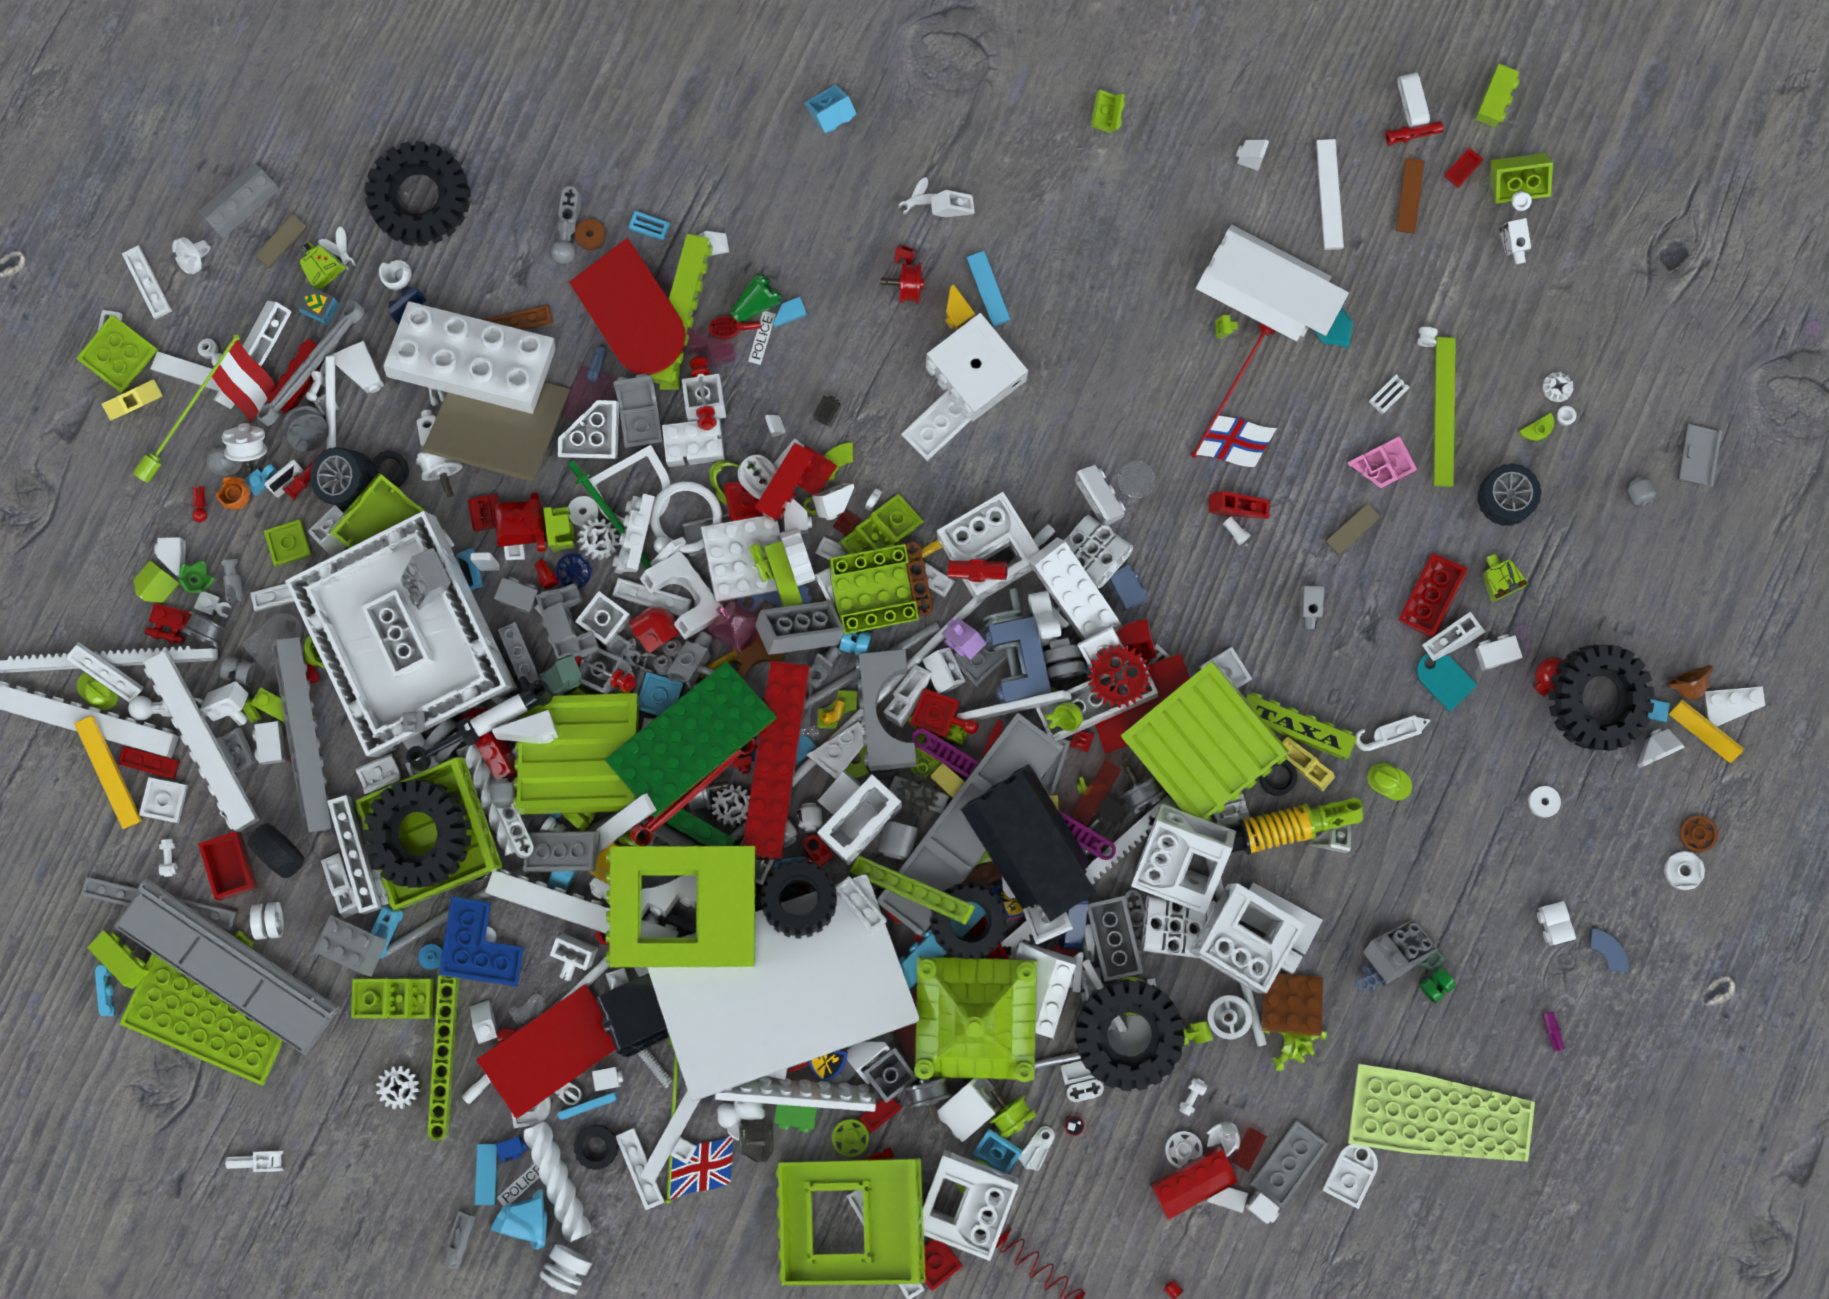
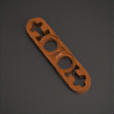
[906,542,932,616]

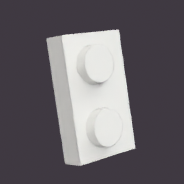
[355,753,401,794]

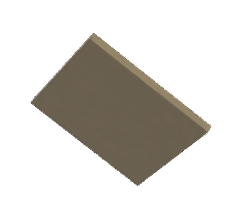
[423,382,571,482]

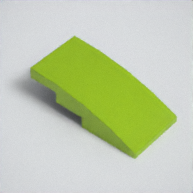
[839,493,924,554]
[351,979,434,1019]

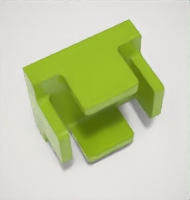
[544,507,575,553]

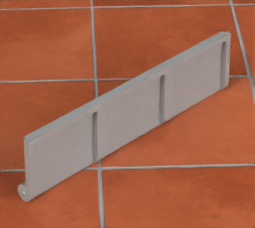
[877,713,1064,937]
[113,878,339,1056]

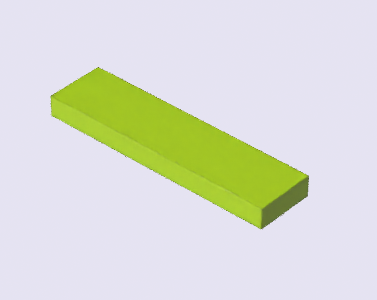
[763,541,803,607]

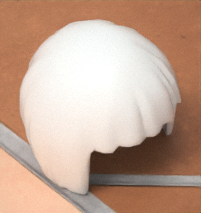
[379,260,412,290]

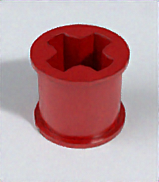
[1163,1279,1184,1299]

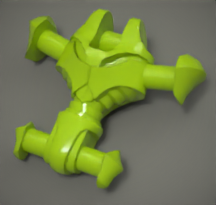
[1263,1030,1327,1071]

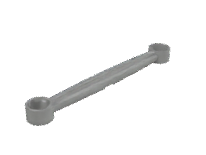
[257,301,365,426]

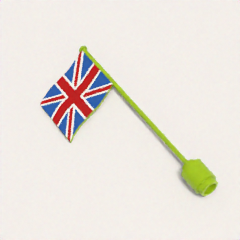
[664,1037,733,1204]

